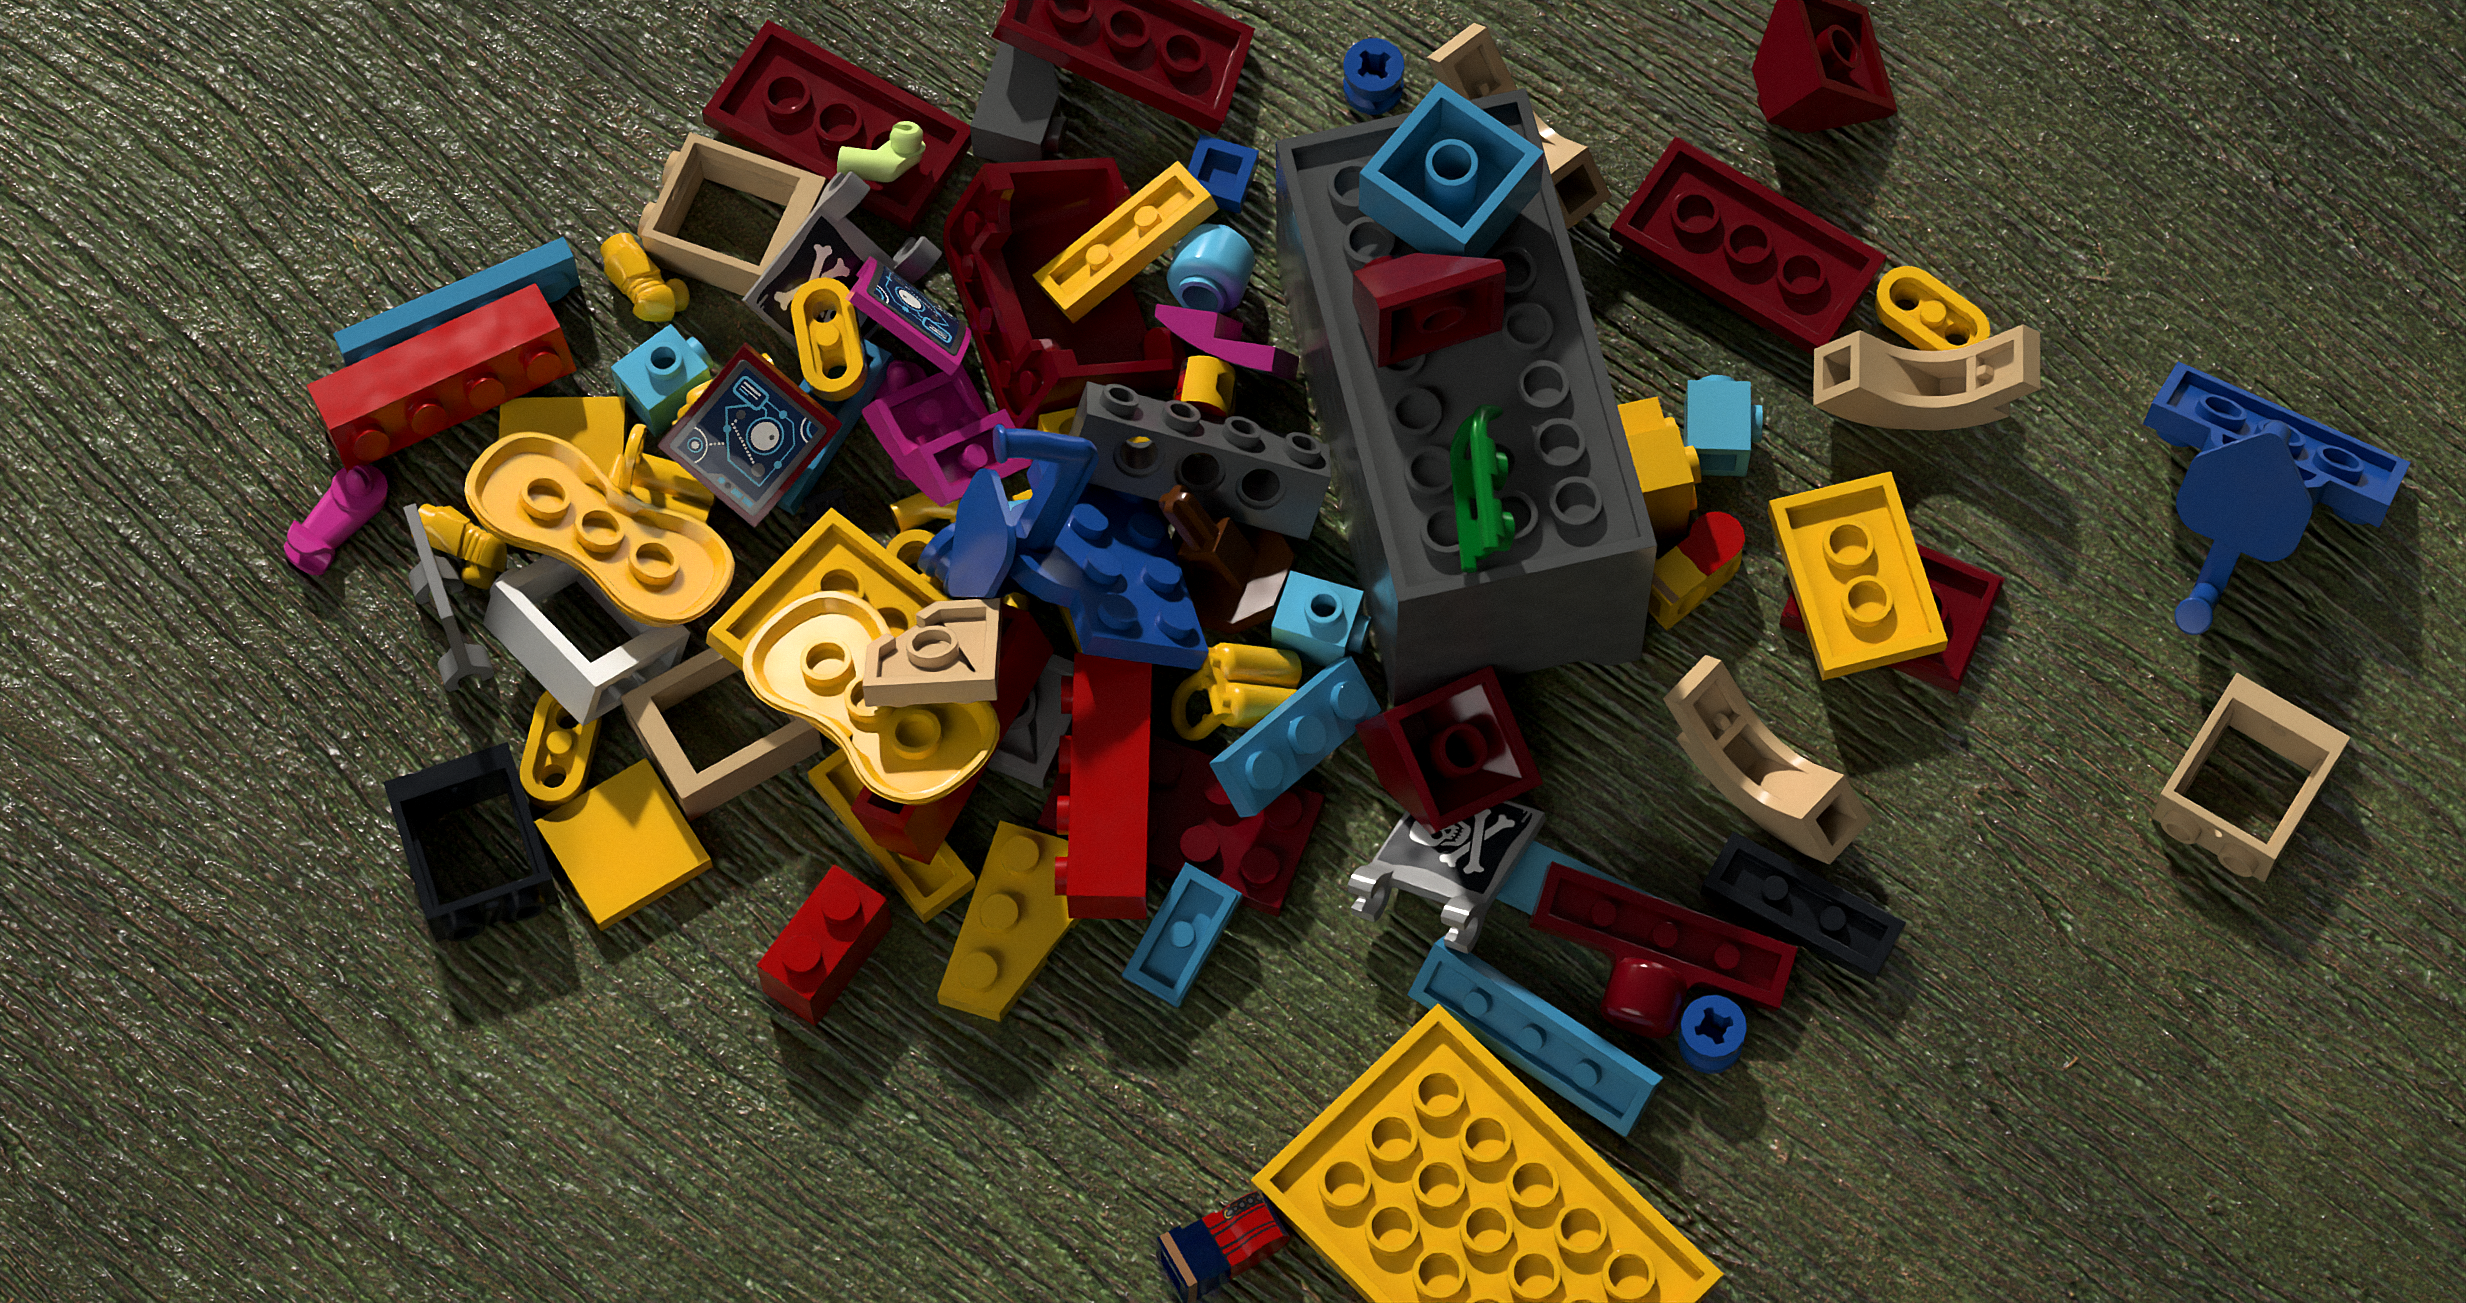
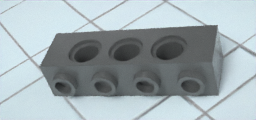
[1068,381,1332,540]

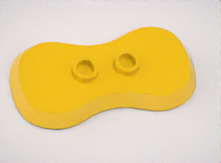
[464,432,735,628]
[742,591,1000,806]

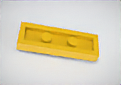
[1033,161,1219,324]
[807,748,976,924]

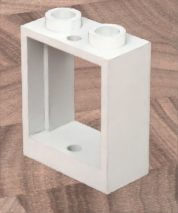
[483,554,690,726]

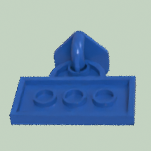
[2143,361,2411,635]
[948,424,1209,670]

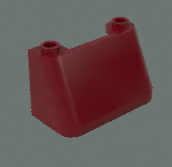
[943,157,1189,429]

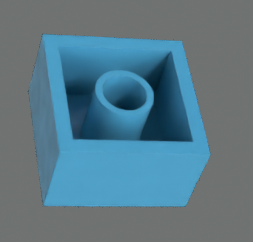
[1359,81,1544,258]

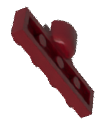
[1528,861,1798,1038]

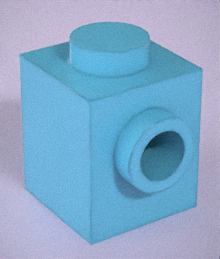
[611,324,714,437]
[1684,375,1763,477]
[1271,570,1372,667]

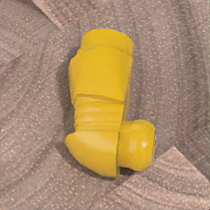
[600,233,690,322]
[411,503,507,590]

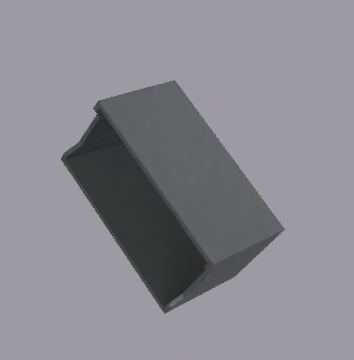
[1276,88,1657,708]

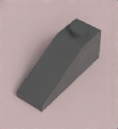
[970,41,1068,163]

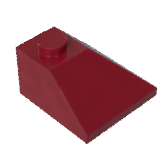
[1751,0,1898,134]
[1352,253,1506,368]
[1355,666,1543,835]

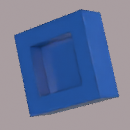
[1187,134,1259,214]

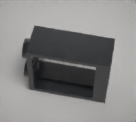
[383,742,560,942]

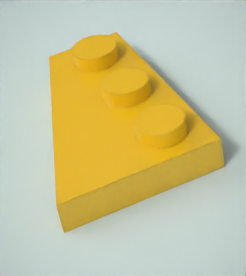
[937,820,1081,1022]

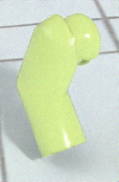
[837,121,926,182]

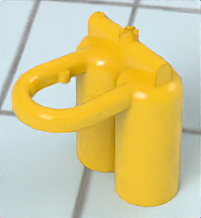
[608,424,717,525]
[1170,642,1302,741]

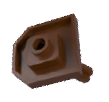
[1159,485,1296,634]

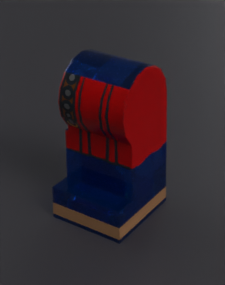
[1156,1190,1290,1303]

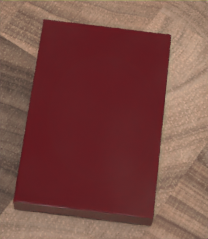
[1779,543,2005,694]

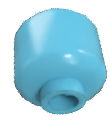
[1167,223,1255,314]

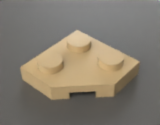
[862,598,1003,707]

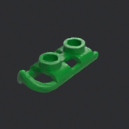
[1450,404,1515,573]

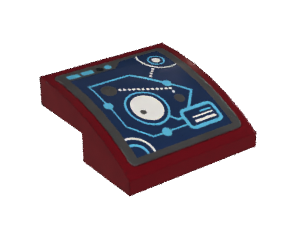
[657,342,843,528]

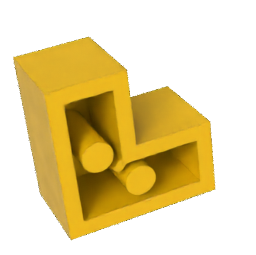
[1617,396,1701,541]

